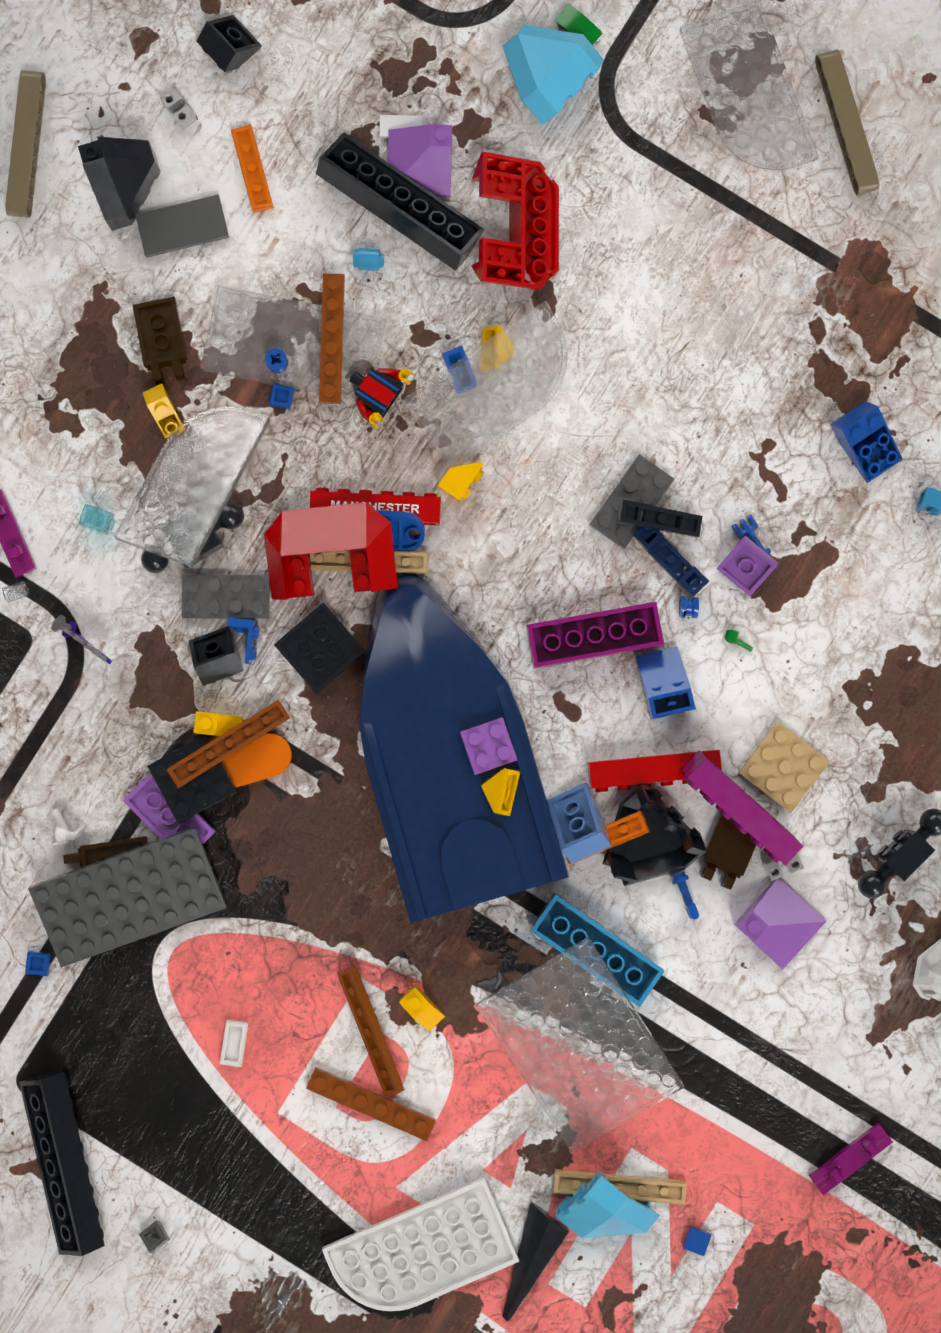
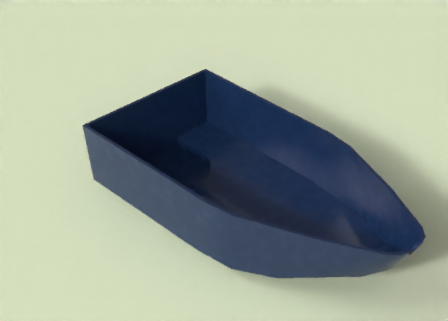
[359,574,570,923]

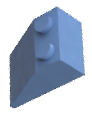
[547,783,611,864]

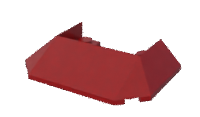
[471,151,559,290]
[264,502,398,600]

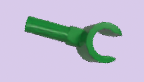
[725,630,753,652]

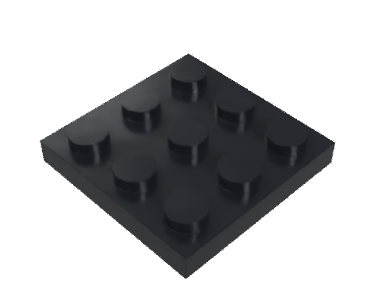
[274,602,366,694]
[147,735,237,824]

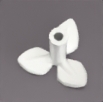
[51,809,85,846]

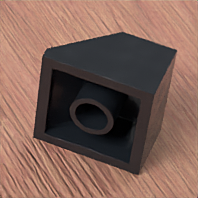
[196,15,262,72]
[188,626,244,686]

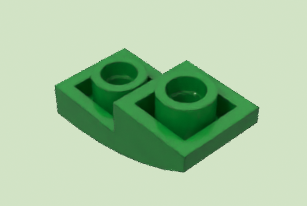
[555,4,603,45]

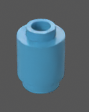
[353,248,384,271]

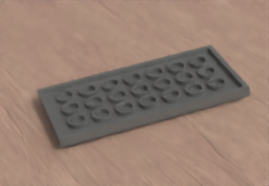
[28,826,227,968]

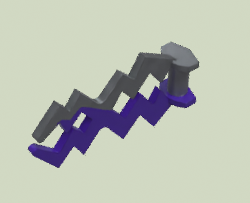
[51,615,113,664]

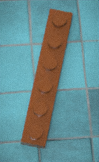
[319,273,345,404]
[166,700,290,789]
[337,966,405,1096]
[306,1067,436,1141]

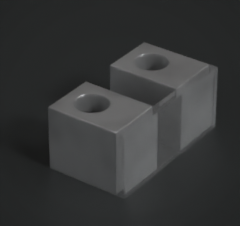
[160,87,198,130]
[762,853,804,881]

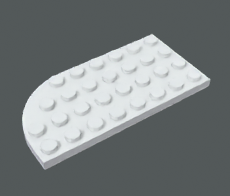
[322,1177,519,1311]

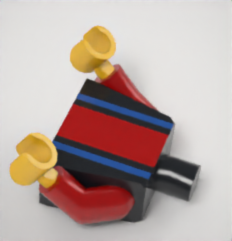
[349,368,414,430]

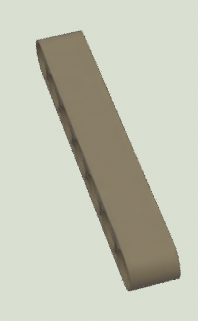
[815,49,879,195]
[5,70,46,218]

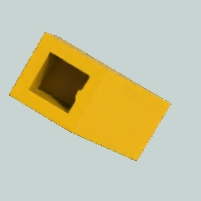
[143,384,185,439]
[438,462,485,503]

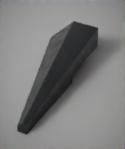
[502,1201,569,1322]

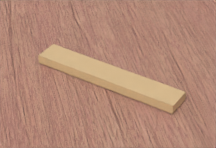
[310,550,428,575]
[553,1169,687,1205]

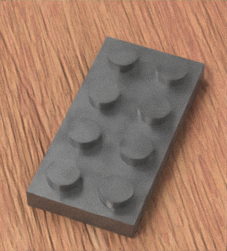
[589,454,674,549]
[182,575,270,619]

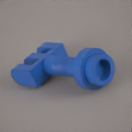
[732,515,772,557]
[672,871,699,920]

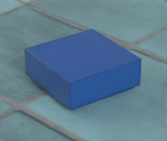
[269,383,295,410]
[25,951,51,976]
[682,1226,712,1256]

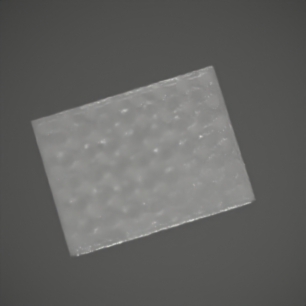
[476,937,684,1152]

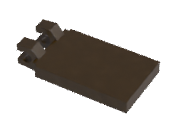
[132,296,188,385]
[701,814,756,890]
[63,836,148,868]

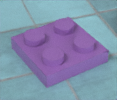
[717,536,779,596]
[459,717,517,775]

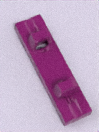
[0,489,37,578]
[808,1123,893,1196]

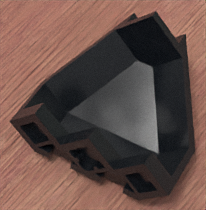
[78,136,161,231]
[602,785,707,886]

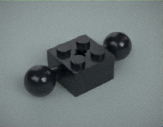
[141,502,244,573]
[858,808,941,899]

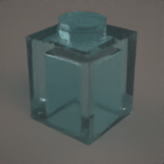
[78,504,115,535]

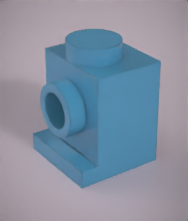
[916,487,941,516]

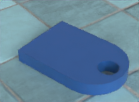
[376,510,425,552]

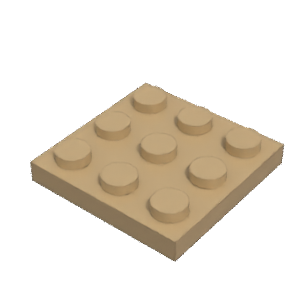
[738,722,830,813]

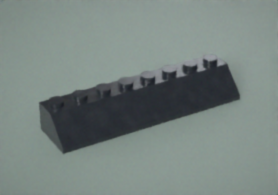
[316,132,484,271]
[19,1072,105,1256]

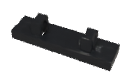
[617,499,703,538]

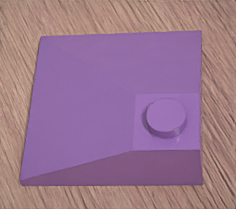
[388,124,453,197]
[734,878,827,970]

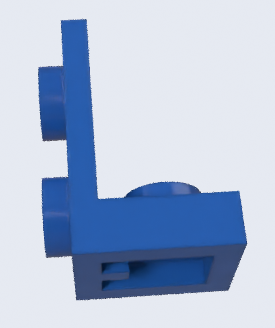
[227,617,260,665]

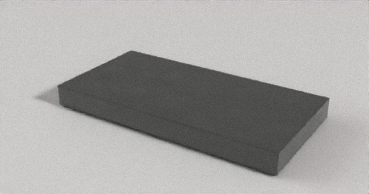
[135,194,230,258]

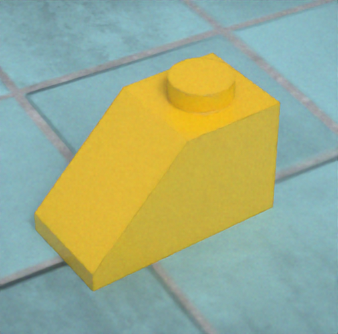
[194,711,243,736]
[399,984,445,1031]

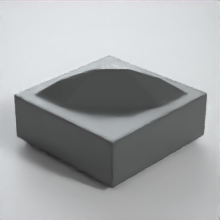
[139,1220,170,1254]

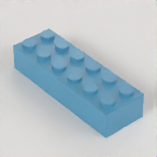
[529,892,665,1007]

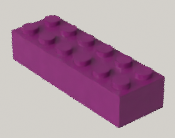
[526,602,664,669]
[681,750,804,866]

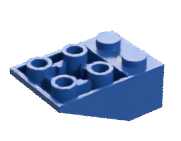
[830,401,903,483]
[635,647,696,720]

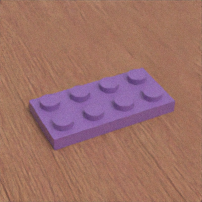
[123,773,216,844]

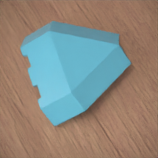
[503,24,604,125]
[555,1170,660,1238]

